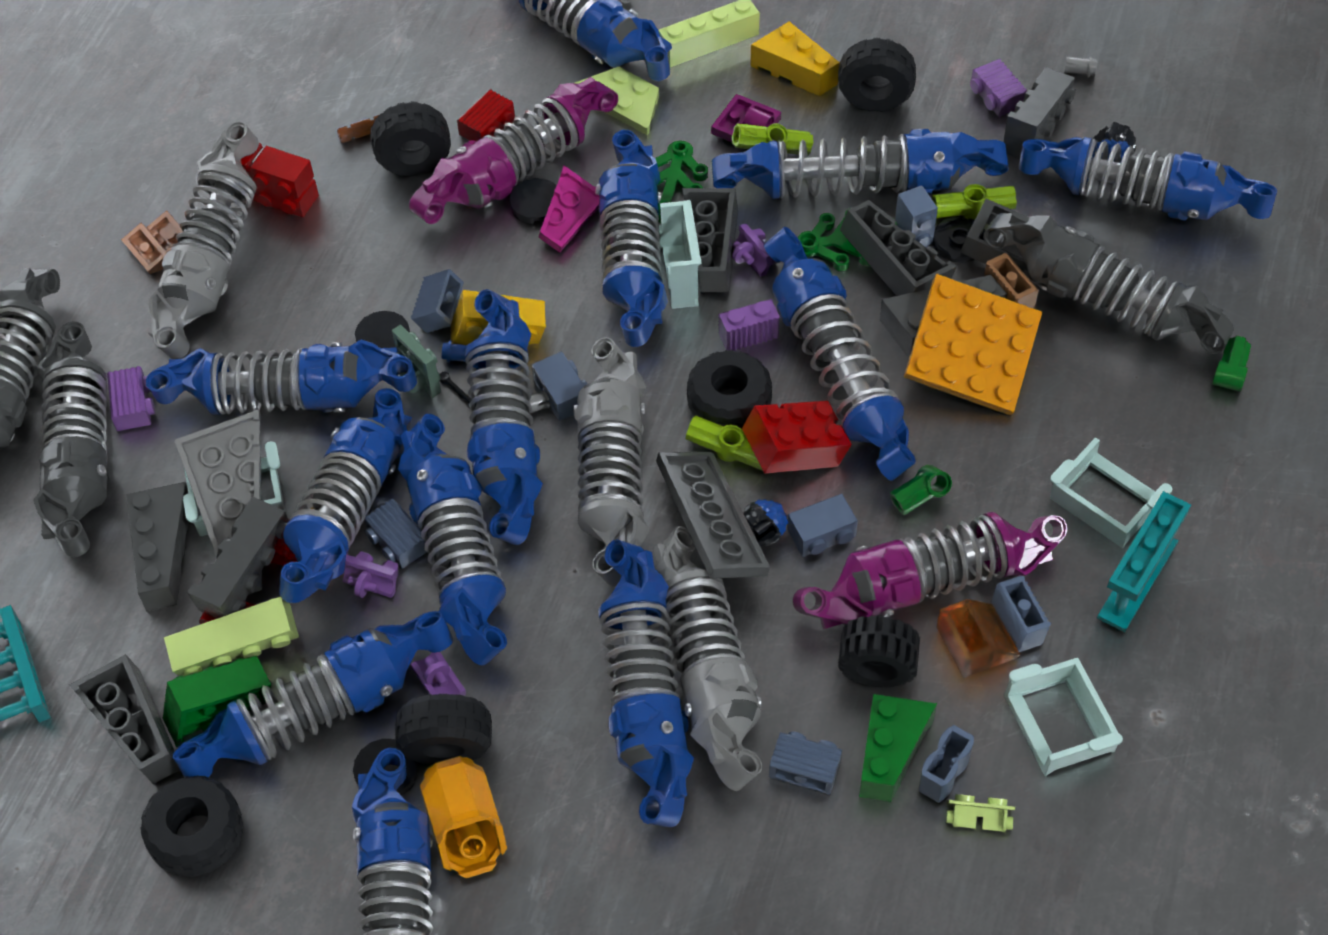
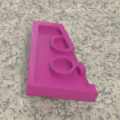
[538,166,599,253]

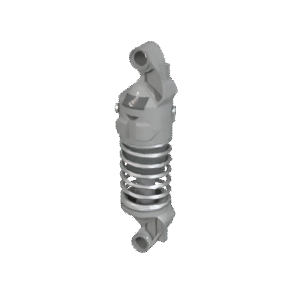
[148,121,259,359]
[574,337,650,587]
[653,526,762,791]

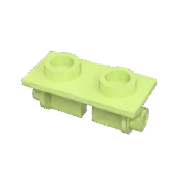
[946,794,1015,833]

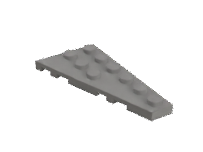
[174,409,262,595]

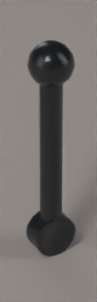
[439,372,477,406]

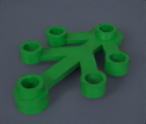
[655,140,708,223]
[798,208,898,271]

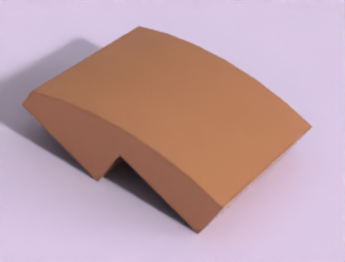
[121,210,183,274]

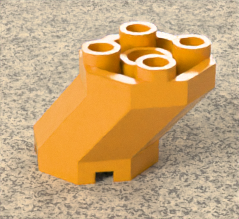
[420,756,507,879]

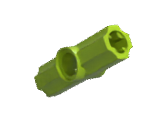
[732,123,814,155]
[932,184,1017,220]
[685,415,762,470]

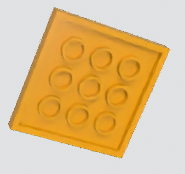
[904,274,1042,416]

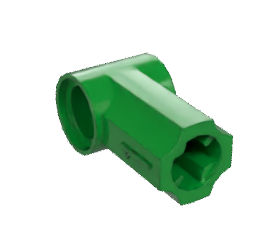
[1212,335,1251,392]
[890,465,952,515]

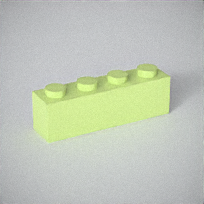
[658,0,760,68]
[164,596,299,676]

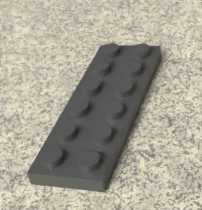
[656,452,770,578]

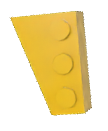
[750,21,840,96]
[451,290,546,345]

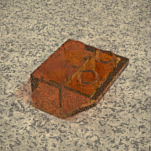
[936,599,1020,678]

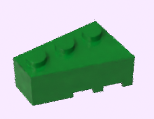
[162,655,271,747]
[859,694,937,802]

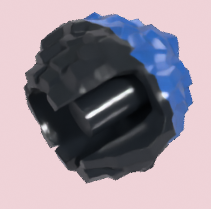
[1093,122,1136,163]
[743,499,789,547]

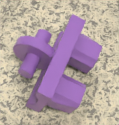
[732,224,777,277]
[343,551,399,598]
[411,652,466,696]

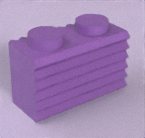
[970,59,1027,117]
[718,299,780,351]
[107,366,155,431]

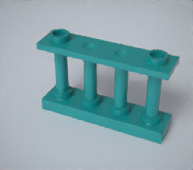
[1097,491,1191,633]
[0,605,51,723]

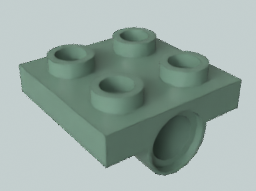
[392,324,441,398]

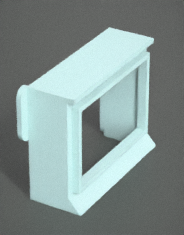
[659,200,702,309]
[1050,437,1172,548]
[183,441,287,536]
[1004,657,1123,776]

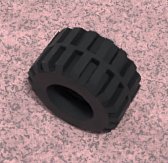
[838,616,920,688]

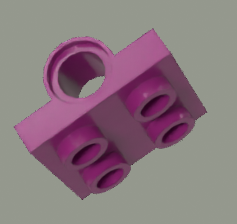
[711,94,781,142]

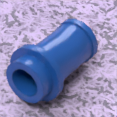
[441,340,468,363]

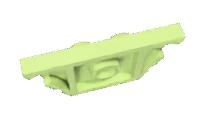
[575,67,659,135]

